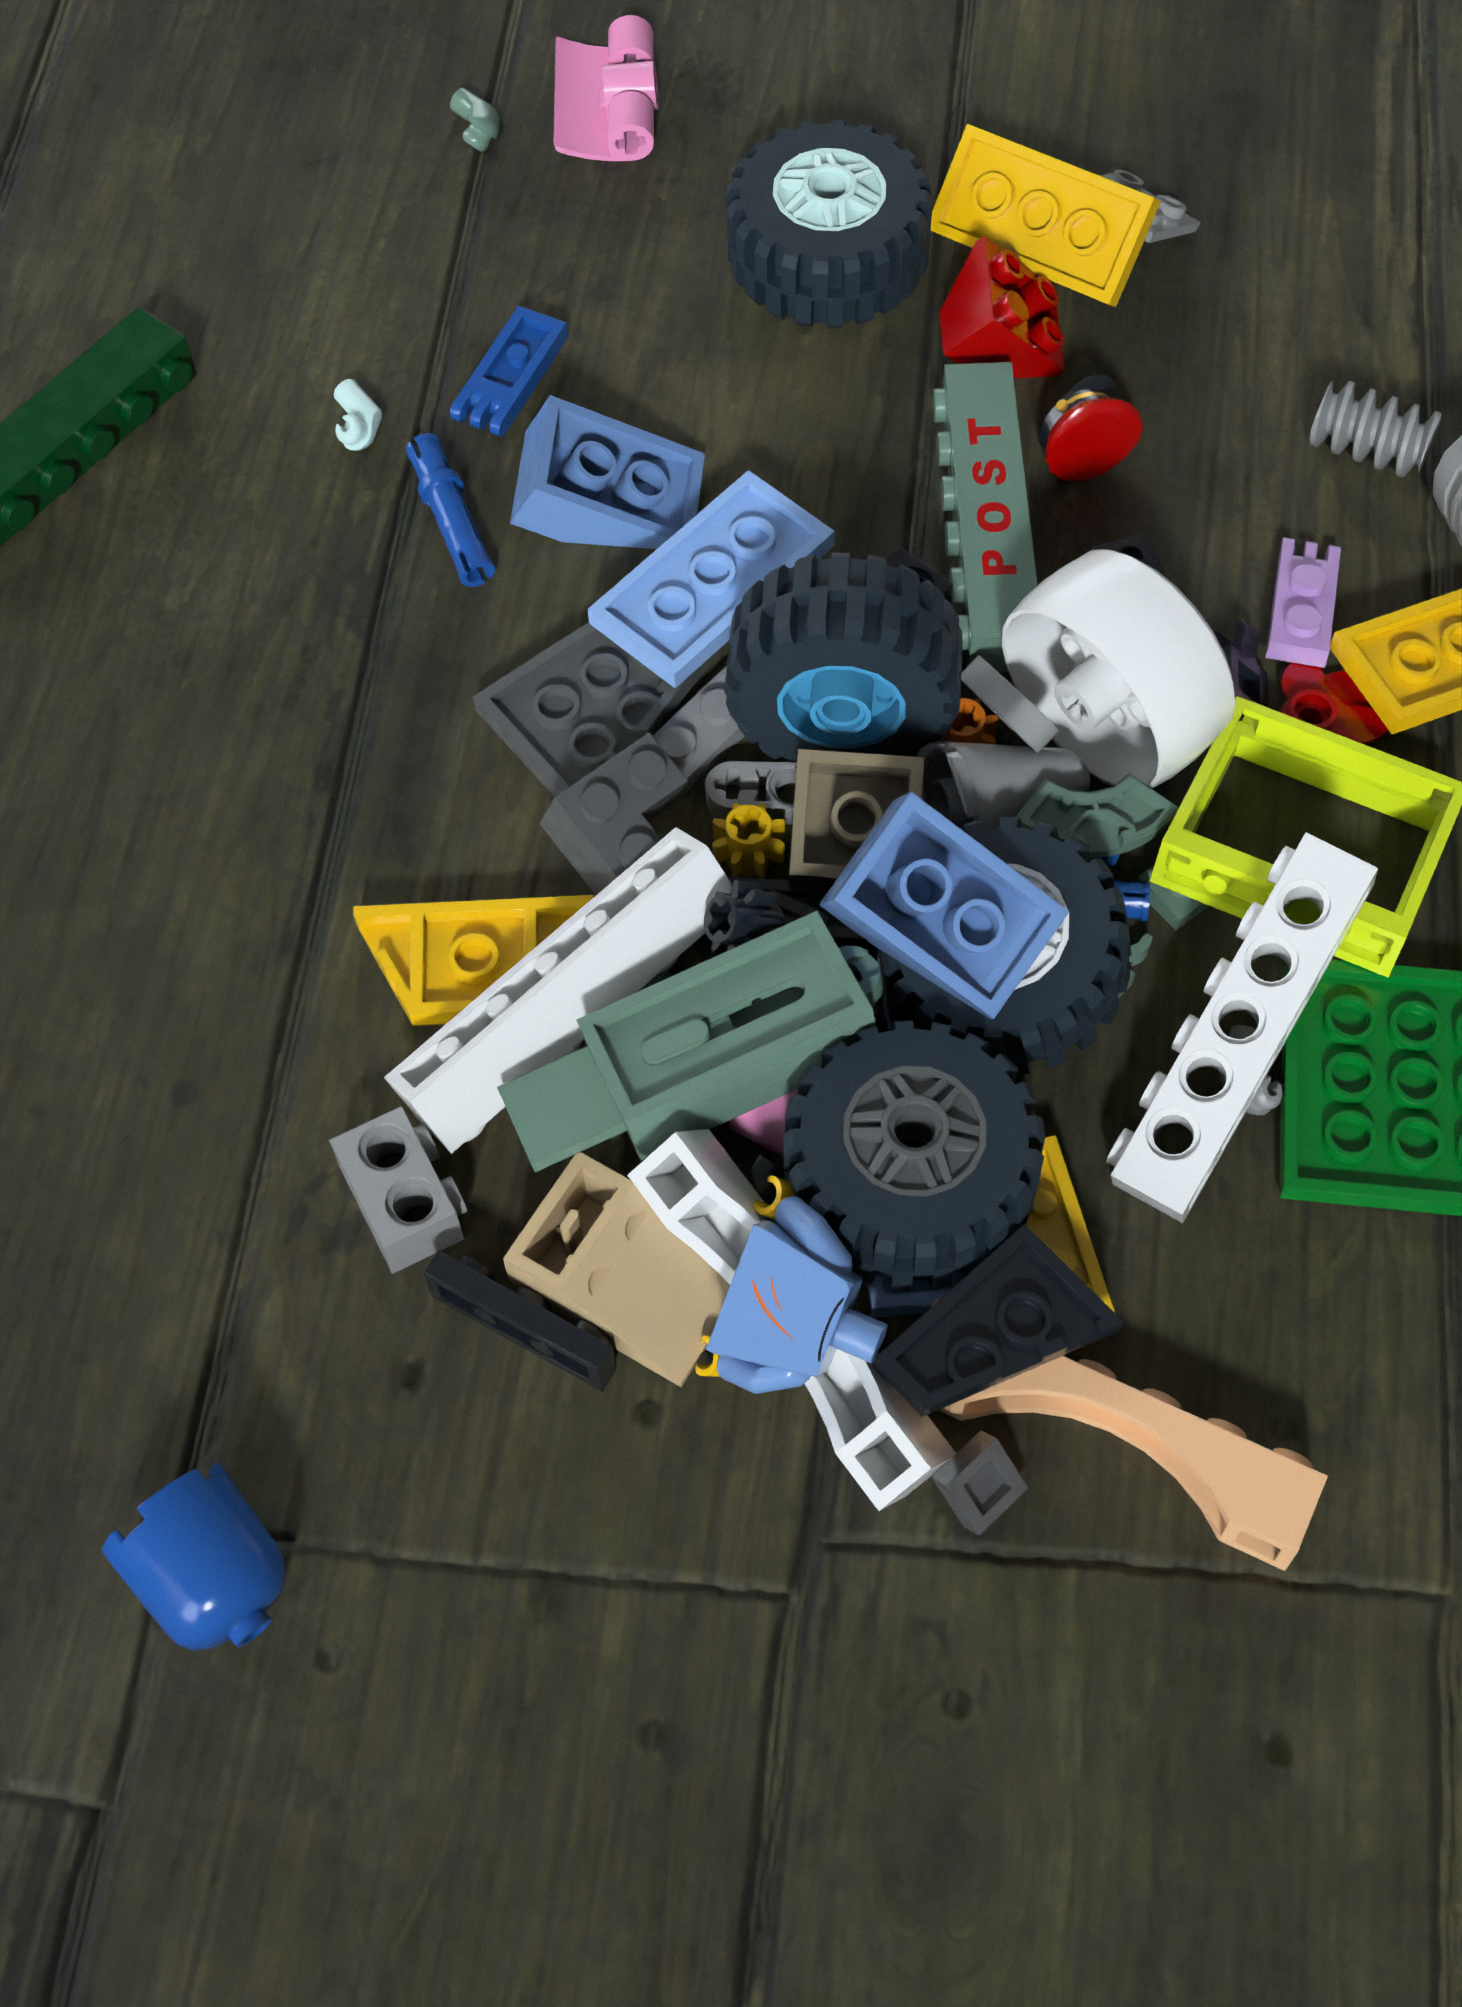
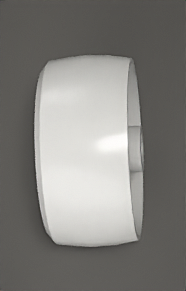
[1002,549,1235,788]

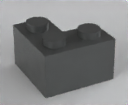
[539,732,688,895]

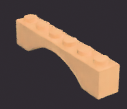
[932,1299,1328,1571]

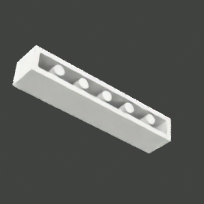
[384,827,732,1154]

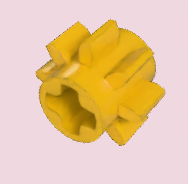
[712,802,785,878]

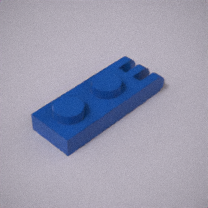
[450,306,568,437]

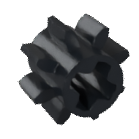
[704,880,785,953]

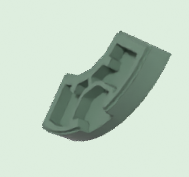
[1016,773,1179,858]

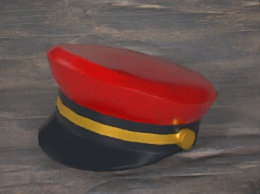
[1039,375,1143,482]

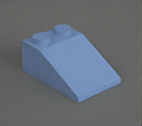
[510,395,705,549]
[819,792,1070,1019]

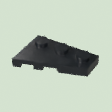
[873,1224,1124,1417]

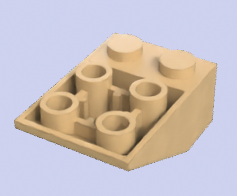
[503,1152,730,1387]

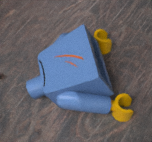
[695,1175,888,1394]

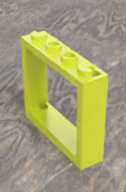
[1150,696,1462,978]

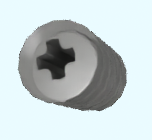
[1309,380,1442,478]

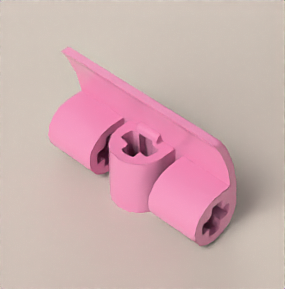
[554,15,659,161]

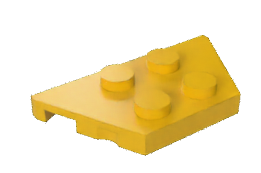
[353,895,594,1026]

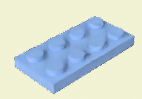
[588,470,835,688]

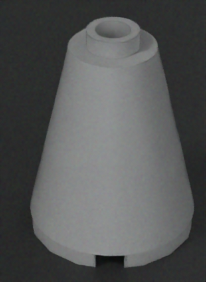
[917,741,1090,832]

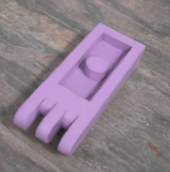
[1265,537,1341,668]

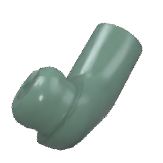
[450,88,500,152]

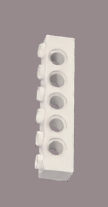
[1107,832,1378,1223]

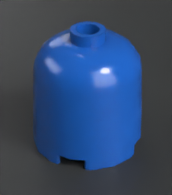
[101,1463,286,1651]

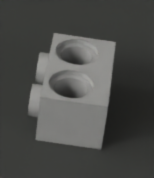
[329,1106,467,1274]

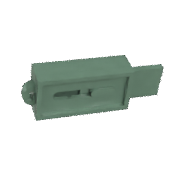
[497,911,883,1172]

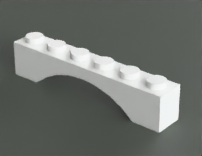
[627,1129,956,1511]

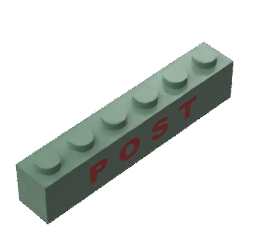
[932,362,1037,672]

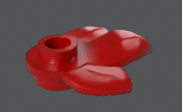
[1280,663,1389,745]

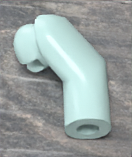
[334,379,383,451]

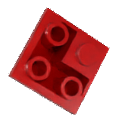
[939,236,1065,378]

